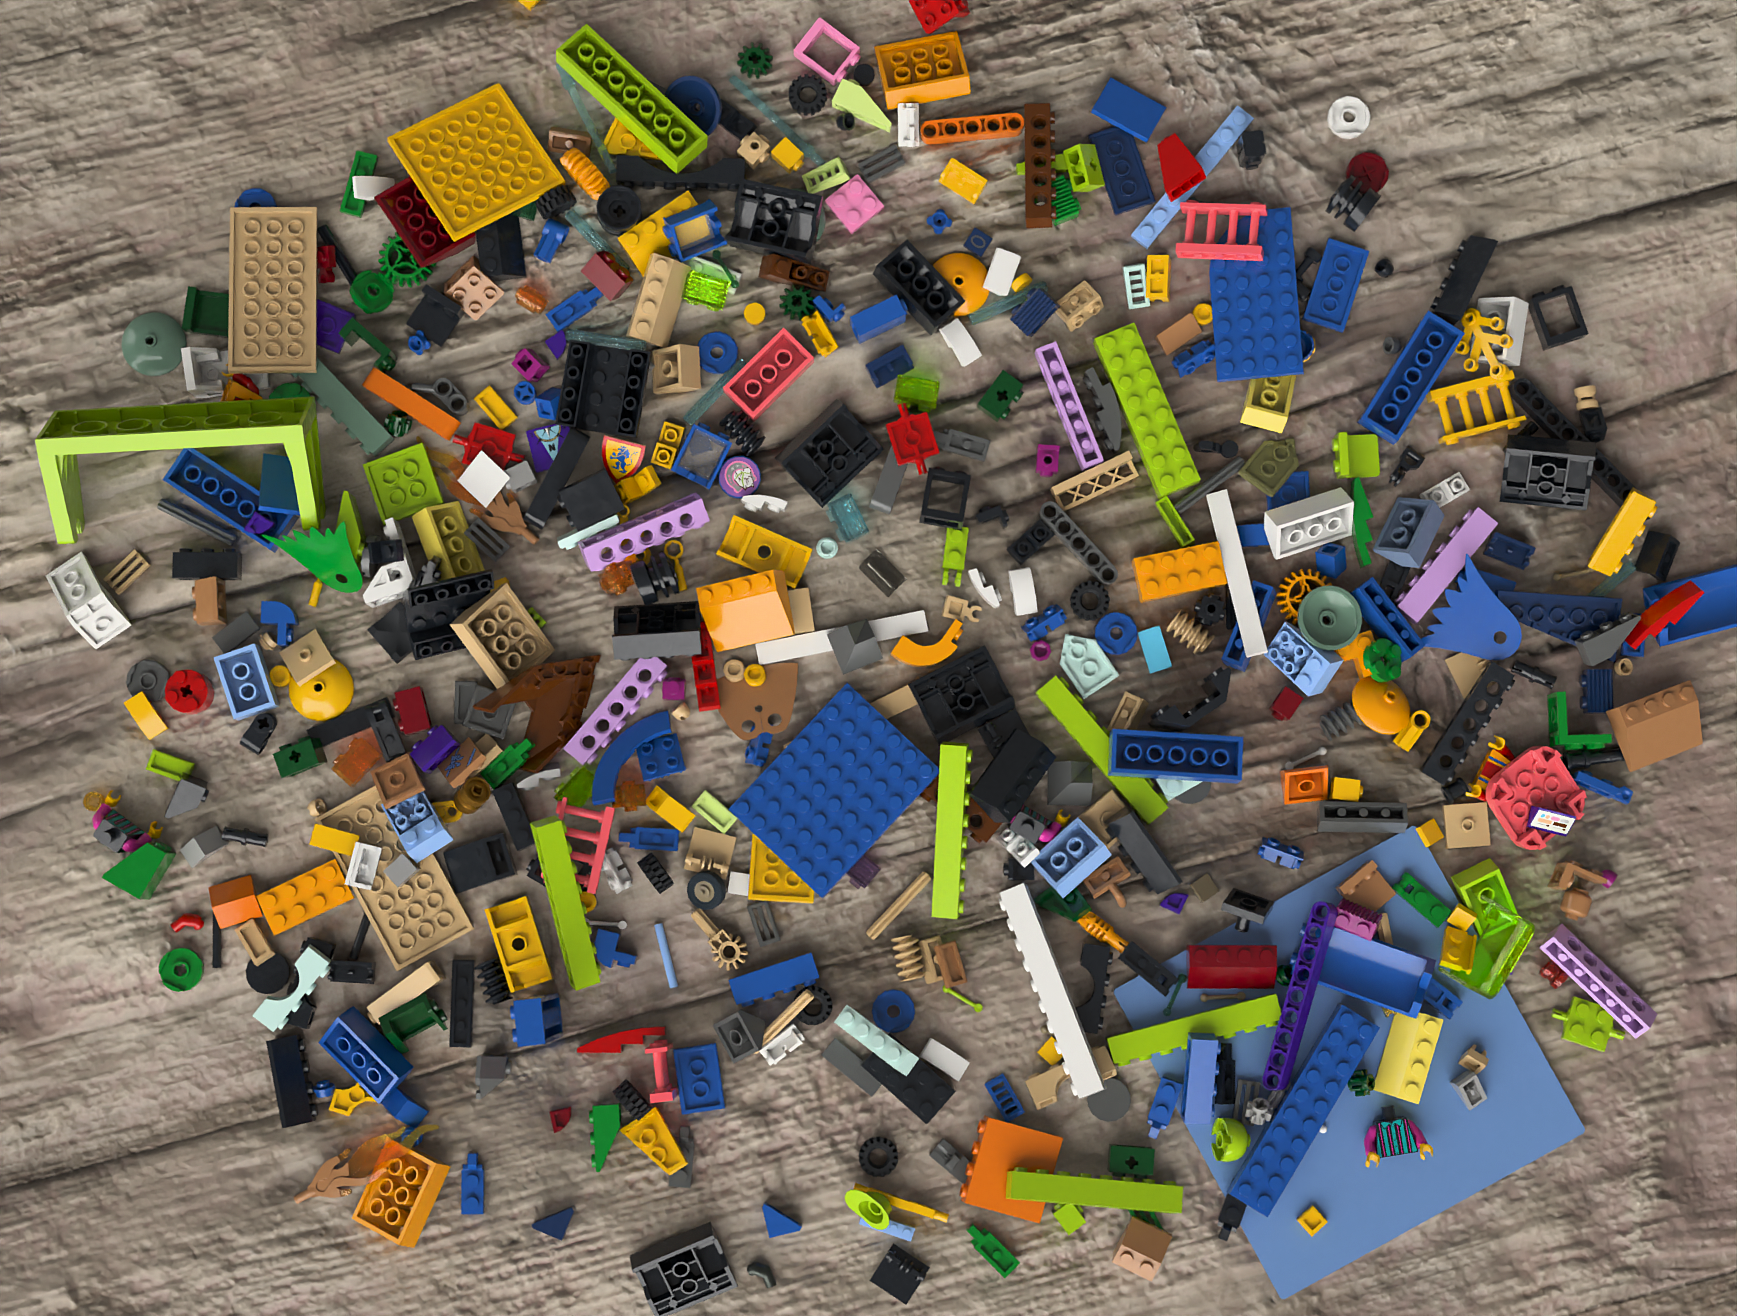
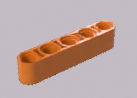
[920,113,1024,145]
[362,367,461,441]

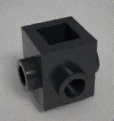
[1193,594,1226,626]

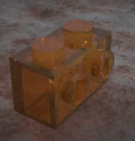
[331,737,383,787]

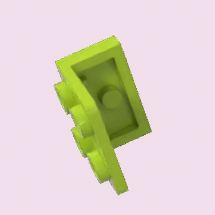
[1332,432,1380,479]

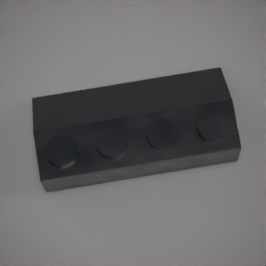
[476,210,527,282]
[1430,235,1498,326]
[873,239,965,336]
[968,729,1056,823]
[1104,807,1183,894]
[266,1034,318,1128]

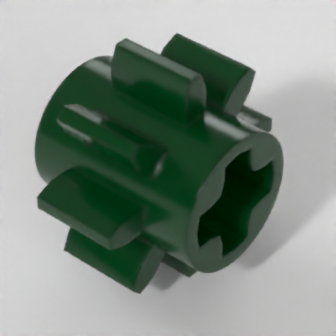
[384,410,412,437]
[1347,1069,1375,1097]

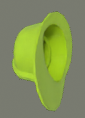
[845,1189,892,1230]

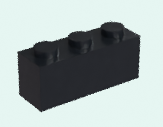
[172,548,242,580]
[492,782,535,851]

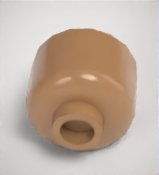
[1560,887,1592,921]

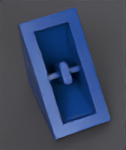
[381,1087,429,1128]
[762,1202,802,1238]

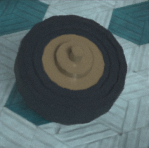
[687,871,726,910]

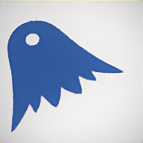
[1421,553,1522,660]

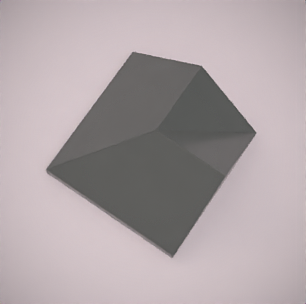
[827,619,883,675]
[1047,761,1093,806]
[713,1009,766,1064]

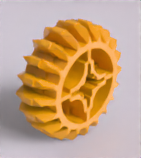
[560,147,610,200]
[1277,569,1332,625]

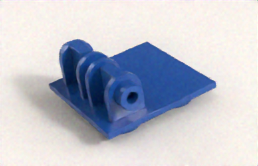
[636,733,686,781]

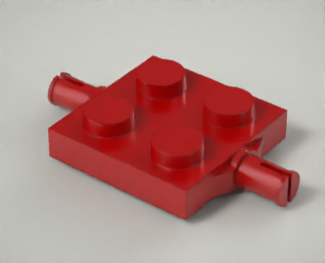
[886,403,940,475]
[453,422,525,471]

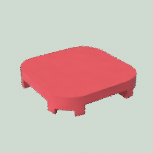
[1486,745,1587,850]

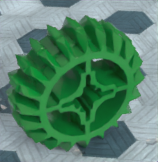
[378,232,436,288]

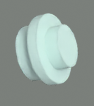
[816,537,838,559]

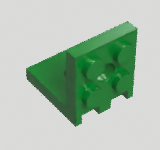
[1547,692,1612,750]

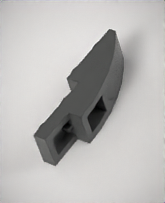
[1083,367,1122,454]

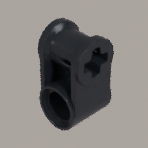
[239,713,277,755]

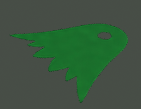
[261,521,363,593]

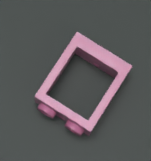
[794,17,861,86]

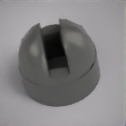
[1383,337,1402,354]

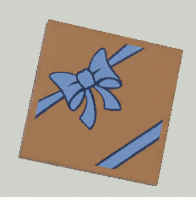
[437,737,487,788]

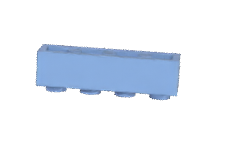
[859,1218,915,1242]

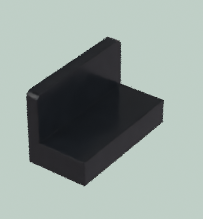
[1634,531,1680,582]

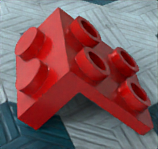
[909,0,970,34]

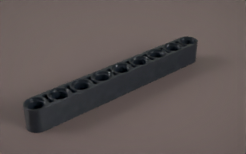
[1509,378,1650,521]

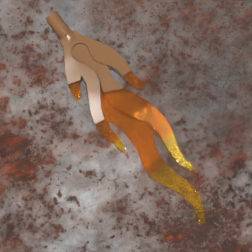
[416,436,539,545]
[294,1124,439,1204]

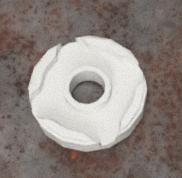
[1327,96,1370,139]

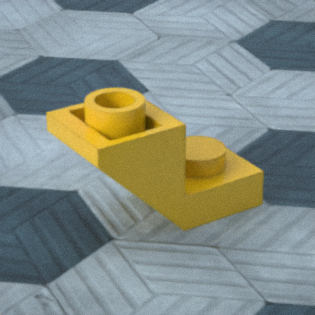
[614,465,662,505]
[644,785,696,833]

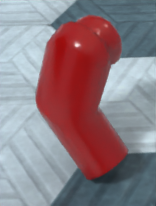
[170,913,204,933]

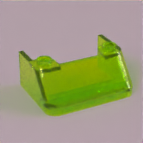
[1438,894,1535,999]

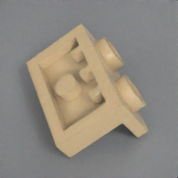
[1055,280,1104,332]

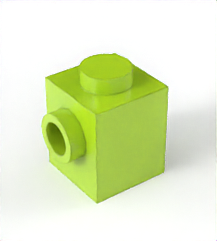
[1052,1203,1086,1235]

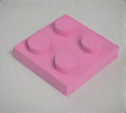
[825,174,884,235]

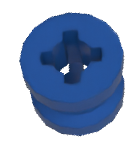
[514,381,537,405]

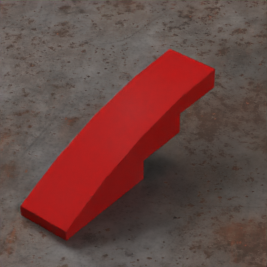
[1624,580,1705,650]
[691,621,721,712]
[577,1026,666,1053]

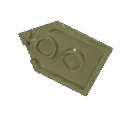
[1238,438,1299,497]

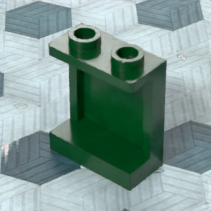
[181,286,229,338]
[338,317,398,374]
[378,993,448,1054]

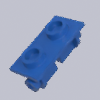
[1171,340,1215,378]
[1021,604,1067,642]
[745,722,773,767]
[1257,837,1304,869]

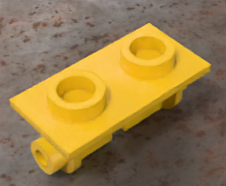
[801,310,839,357]

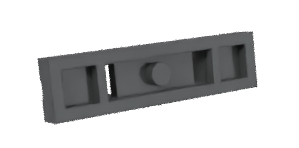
[929,1138,971,1184]

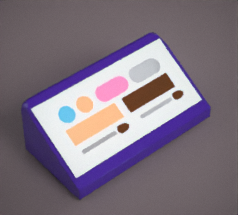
[1527,806,1576,837]

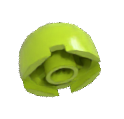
[1211,1117,1251,1162]

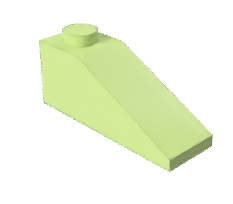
[832,78,892,133]

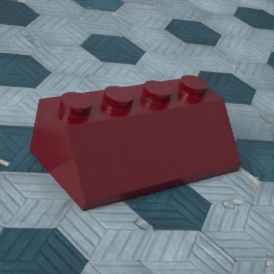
[1186,945,1277,989]

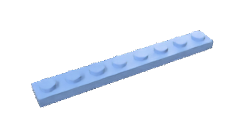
[1131,105,1254,249]

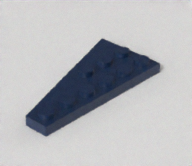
[1495,590,1622,662]

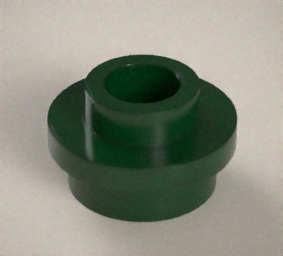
[1276,965,1292,987]

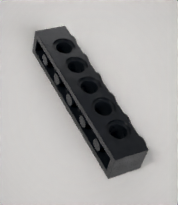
[1420,660,1515,785]

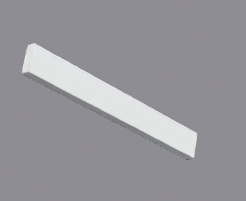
[1206,489,1268,658]
[755,610,928,665]

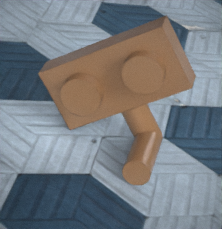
[1083,856,1131,908]

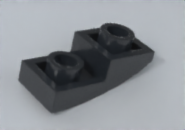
[1006,519,1055,566]

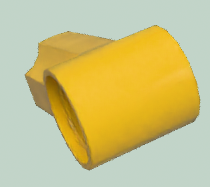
[1393,710,1430,752]

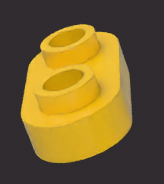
[432,800,463,824]

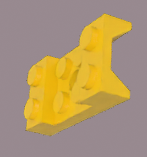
[716,515,813,590]
[484,896,554,993]

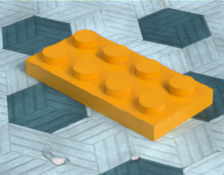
[256,859,355,936]

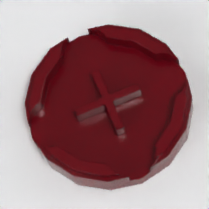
[1345,152,1389,194]

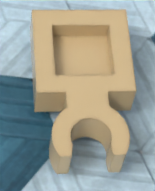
[941,595,982,622]

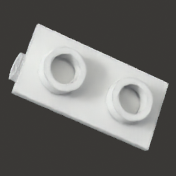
[898,103,919,147]
[602,847,633,894]
[759,1024,805,1066]

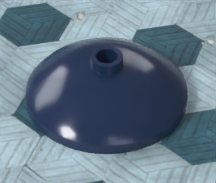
[664,75,722,136]

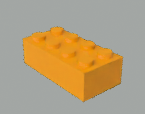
[1131,541,1227,603]

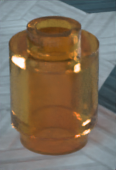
[515,285,548,315]

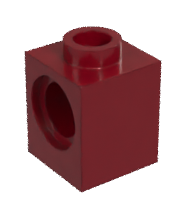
[1269,686,1304,722]

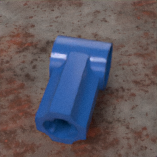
[533,218,570,264]

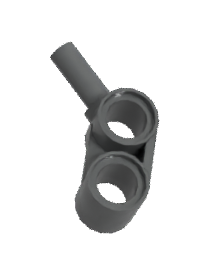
[412,378,470,416]

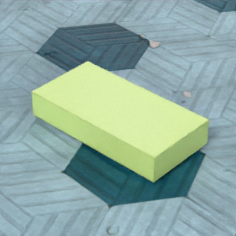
[692,790,738,834]

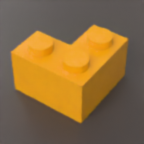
[1333,630,1374,679]

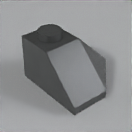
[475,1054,512,1099]

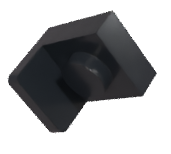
[1579,407,1607,443]
[368,539,404,564]
[1003,858,1034,880]

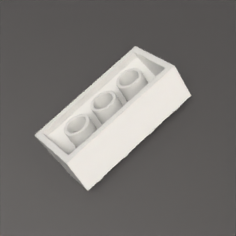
[1264,487,1354,560]

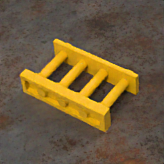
[1426,370,1526,445]

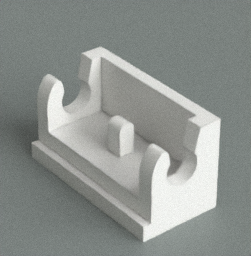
[345,842,382,890]

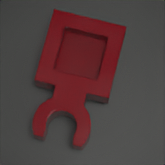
[317,246,336,284]

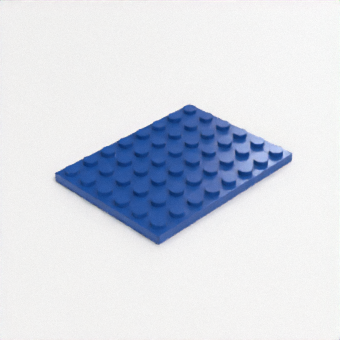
[728,683,939,899]

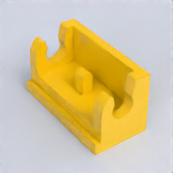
[939,158,988,204]
[1146,255,1171,302]

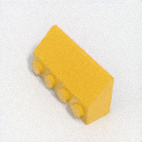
[618,191,710,277]
[1588,487,1658,577]

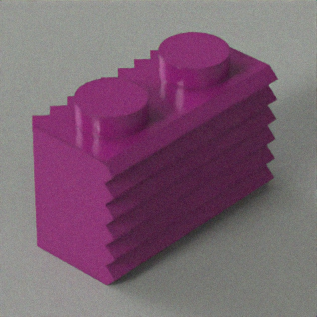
[1334,898,1383,941]

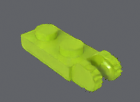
[942,527,969,587]

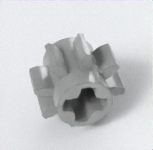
[1245,1098,1273,1125]

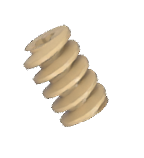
[1166,609,1215,654]
[891,935,925,982]

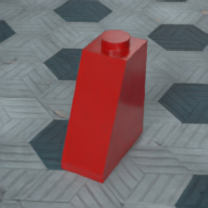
[1157,133,1206,202]

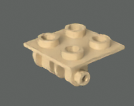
[1445,652,1497,699]
[684,827,736,880]

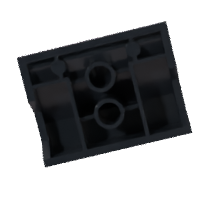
[724,178,823,264]
[775,399,884,508]
[1499,434,1596,510]
[612,601,702,661]
[908,645,1016,746]
[630,1221,738,1316]

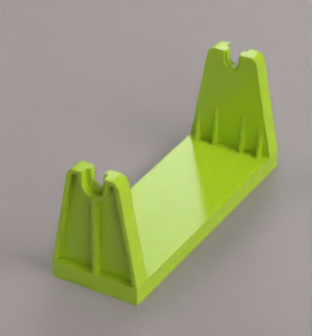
[35,396,326,544]

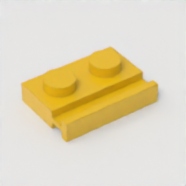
[1439,926,1477,974]

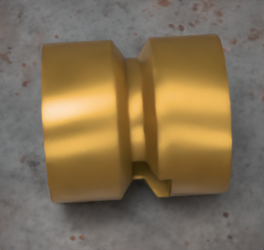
[454,777,491,814]

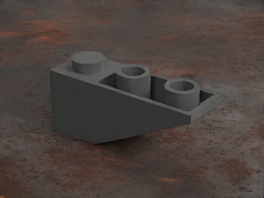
[1574,612,1641,666]

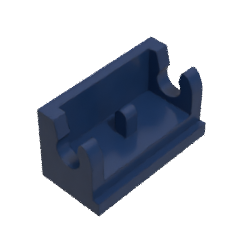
[865,345,914,389]
[1483,532,1536,570]

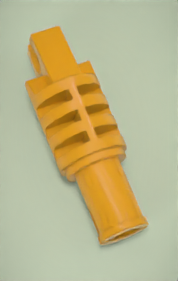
[1077,912,1129,953]

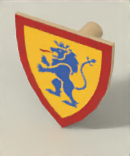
[602,434,646,484]

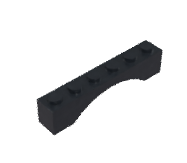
[616,155,746,192]

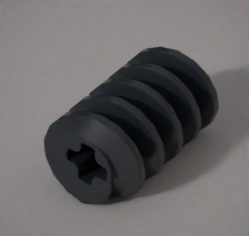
[719,410,766,457]
[474,957,513,1005]

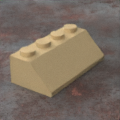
[626,253,691,348]

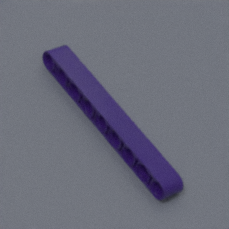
[1262,901,1338,1091]

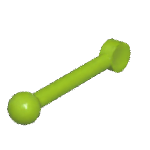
[942,985,983,1012]

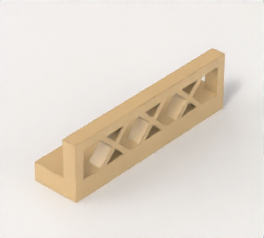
[1050,451,1139,512]

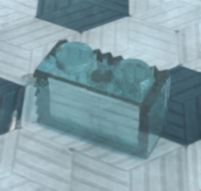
[825,493,869,545]

